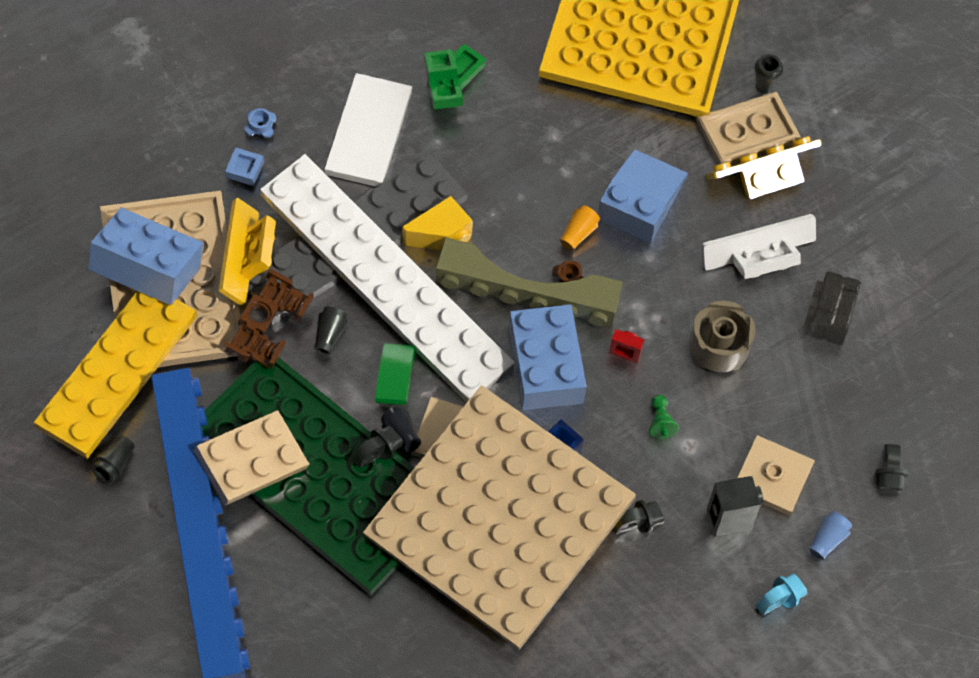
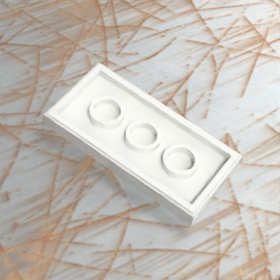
[325,73,412,187]

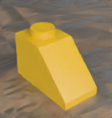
[402,196,473,251]

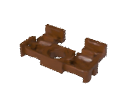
[224,270,314,370]

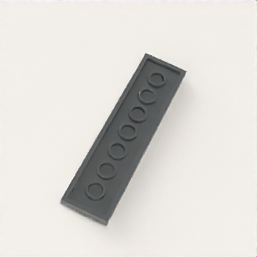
[247,153,467,325]

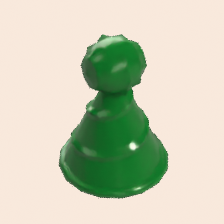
[649,394,680,439]

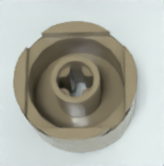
[689,300,756,372]

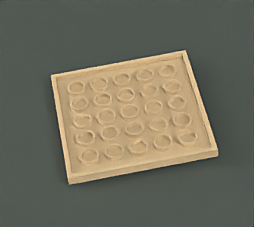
[363,385,636,650]

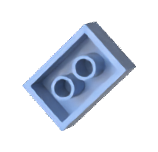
[88,207,204,305]
[508,305,587,410]

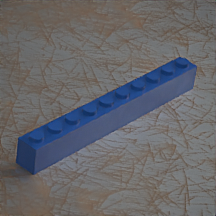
[152,368,251,678]

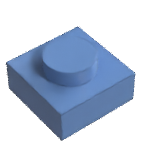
[225,147,264,186]

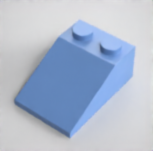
[598,150,688,244]

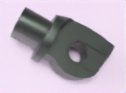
[352,426,403,468]
[875,444,909,491]
[613,500,664,534]

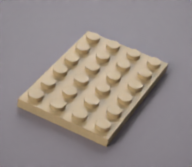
[100,191,240,367]

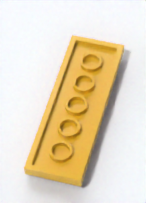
[34,291,197,459]

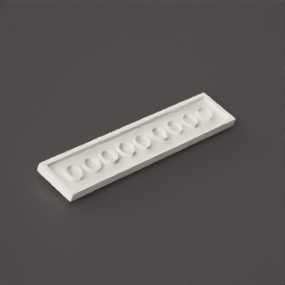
[260,154,515,403]

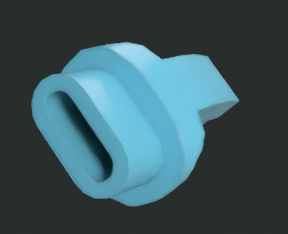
[755,574,807,615]

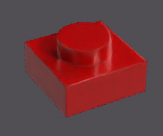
[609,329,645,364]

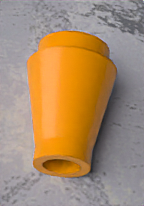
[559,205,600,251]

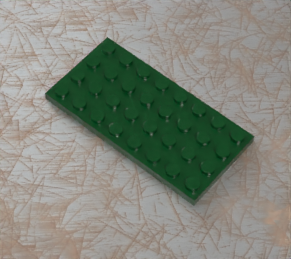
[202,353,415,596]

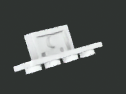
[702,214,816,279]

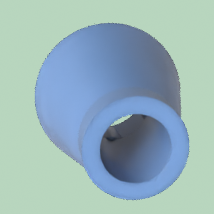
[808,511,852,560]

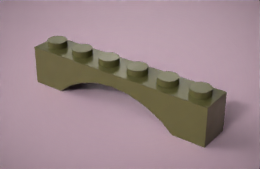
[435,238,623,327]

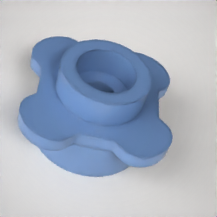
[244,108,276,138]

